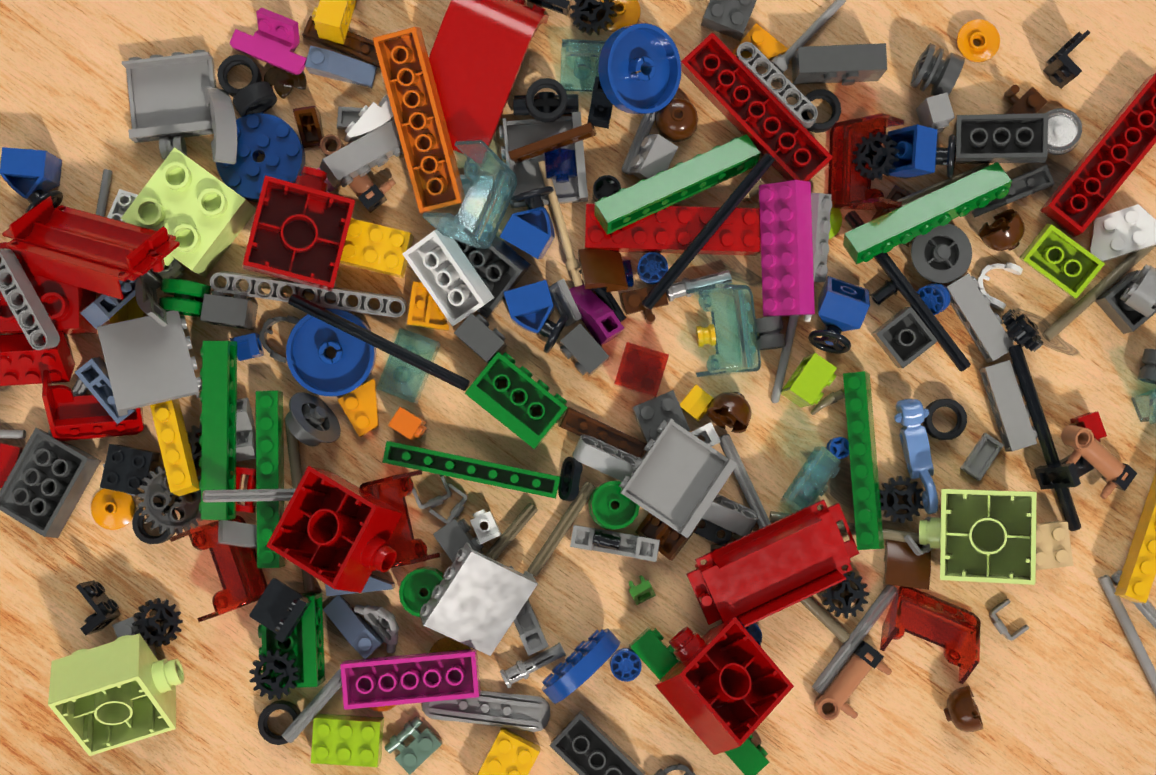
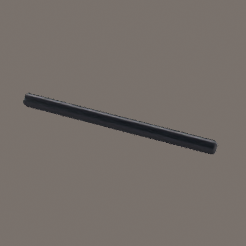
[642,153,775,310]
[845,211,971,372]
[288,294,470,391]
[1008,345,1081,531]

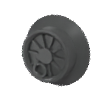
[911,223,972,283]
[286,392,341,446]

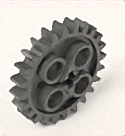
[135,466,202,536]

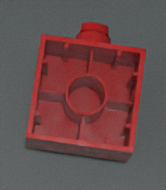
[242,166,355,291]
[0,242,97,335]
[266,466,403,593]
[655,617,794,755]

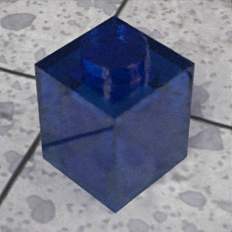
[544,148,577,183]

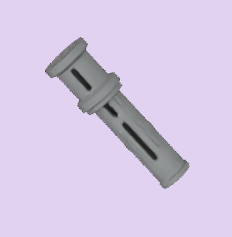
[666,270,732,302]
[500,642,566,688]

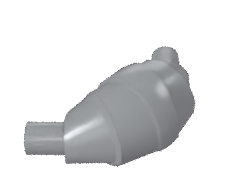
[354,605,399,653]

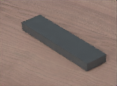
[971,165,1055,218]

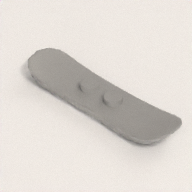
[422,690,550,732]

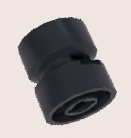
[593,175,621,202]

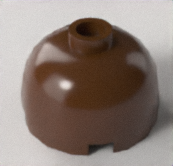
[655,97,698,142]
[978,209,1025,251]
[707,392,752,433]
[944,685,984,732]

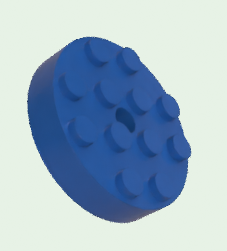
[598,23,681,114]
[216,113,305,202]
[286,308,376,396]
[542,628,621,704]

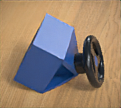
[887,124,956,179]
[0,147,63,213]
[500,186,555,259]
[808,276,870,354]
[504,280,568,353]

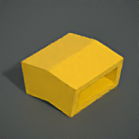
[679,385,714,422]

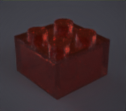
[614,342,669,398]

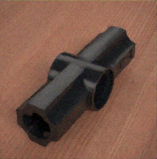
[513,92,579,116]

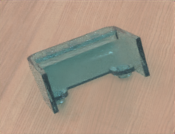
[422,140,517,249]
[686,284,761,377]

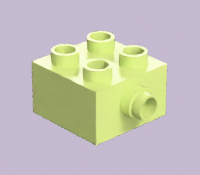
[121,147,256,278]
[919,489,1037,585]
[48,633,185,756]

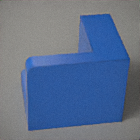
[230,333,264,361]

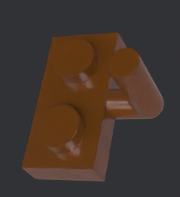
[1004,85,1048,114]
[621,285,668,324]

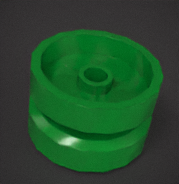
[158,278,211,317]
[588,480,640,530]
[399,566,444,617]

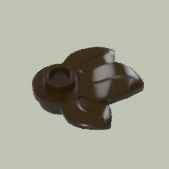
[264,66,307,99]

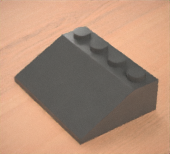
[446,210,531,319]
[0,428,101,538]

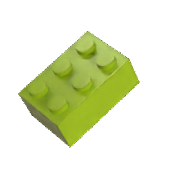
[1019,223,1105,299]
[781,353,837,408]
[311,714,384,767]

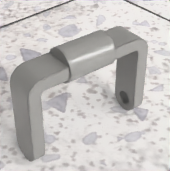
[411,475,452,509]
[429,483,467,524]
[904,517,933,556]
[989,599,1029,641]

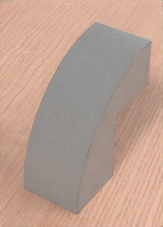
[236,398,256,462]

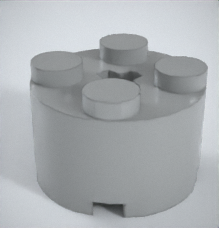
[1120,264,1156,317]

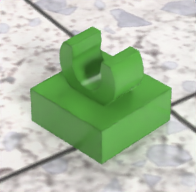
[629,575,656,605]

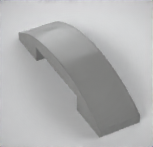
[204,86,237,165]
[135,269,167,327]
[570,525,660,562]
[510,566,549,656]

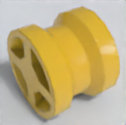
[696,324,716,348]

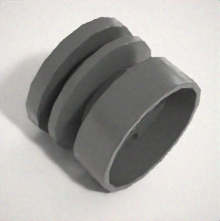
[910,43,965,96]

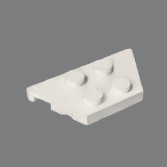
[1090,204,1156,262]

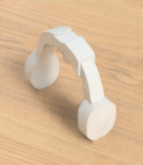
[977,262,1023,311]

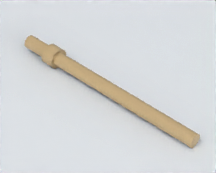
[538,160,583,287]

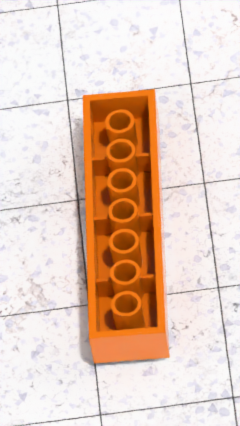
[373,27,466,213]

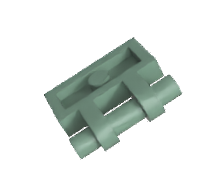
[384,716,443,775]

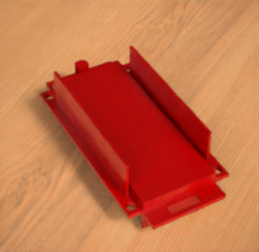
[2,196,180,300]
[686,499,860,627]

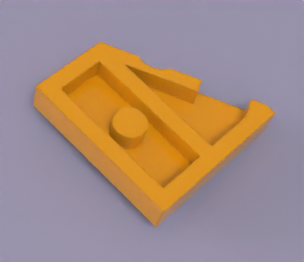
[732,23,788,60]
[407,281,449,331]
[337,378,379,437]

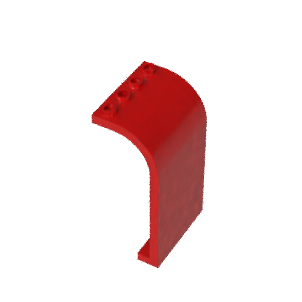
[429,0,549,162]

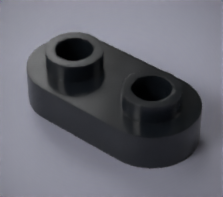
[558,457,583,501]
[694,518,732,545]

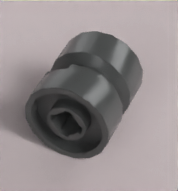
[754,316,786,350]
[1138,349,1156,384]

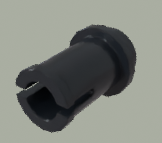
[870,280,898,306]
[593,530,621,551]

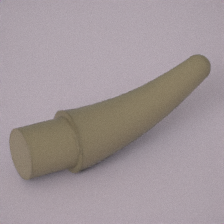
[811,390,845,415]

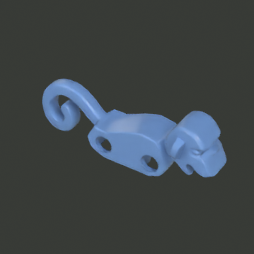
[894,399,938,514]

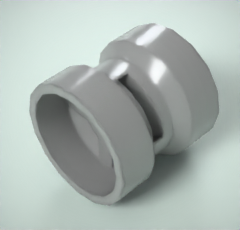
[159,135,187,159]

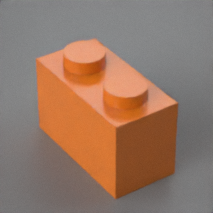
[388,407,427,440]

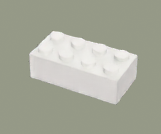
[402,225,494,327]

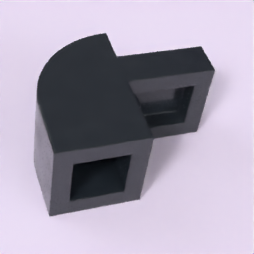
[588,76,613,129]

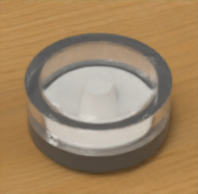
[1046,108,1082,155]

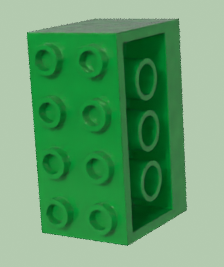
[465,352,568,449]
[258,592,325,688]

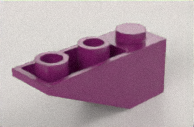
[569,284,624,346]

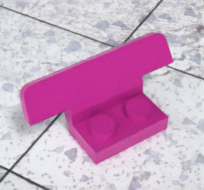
[230,7,307,75]

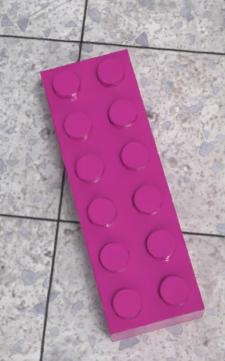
[759,180,815,317]
[340,649,481,710]

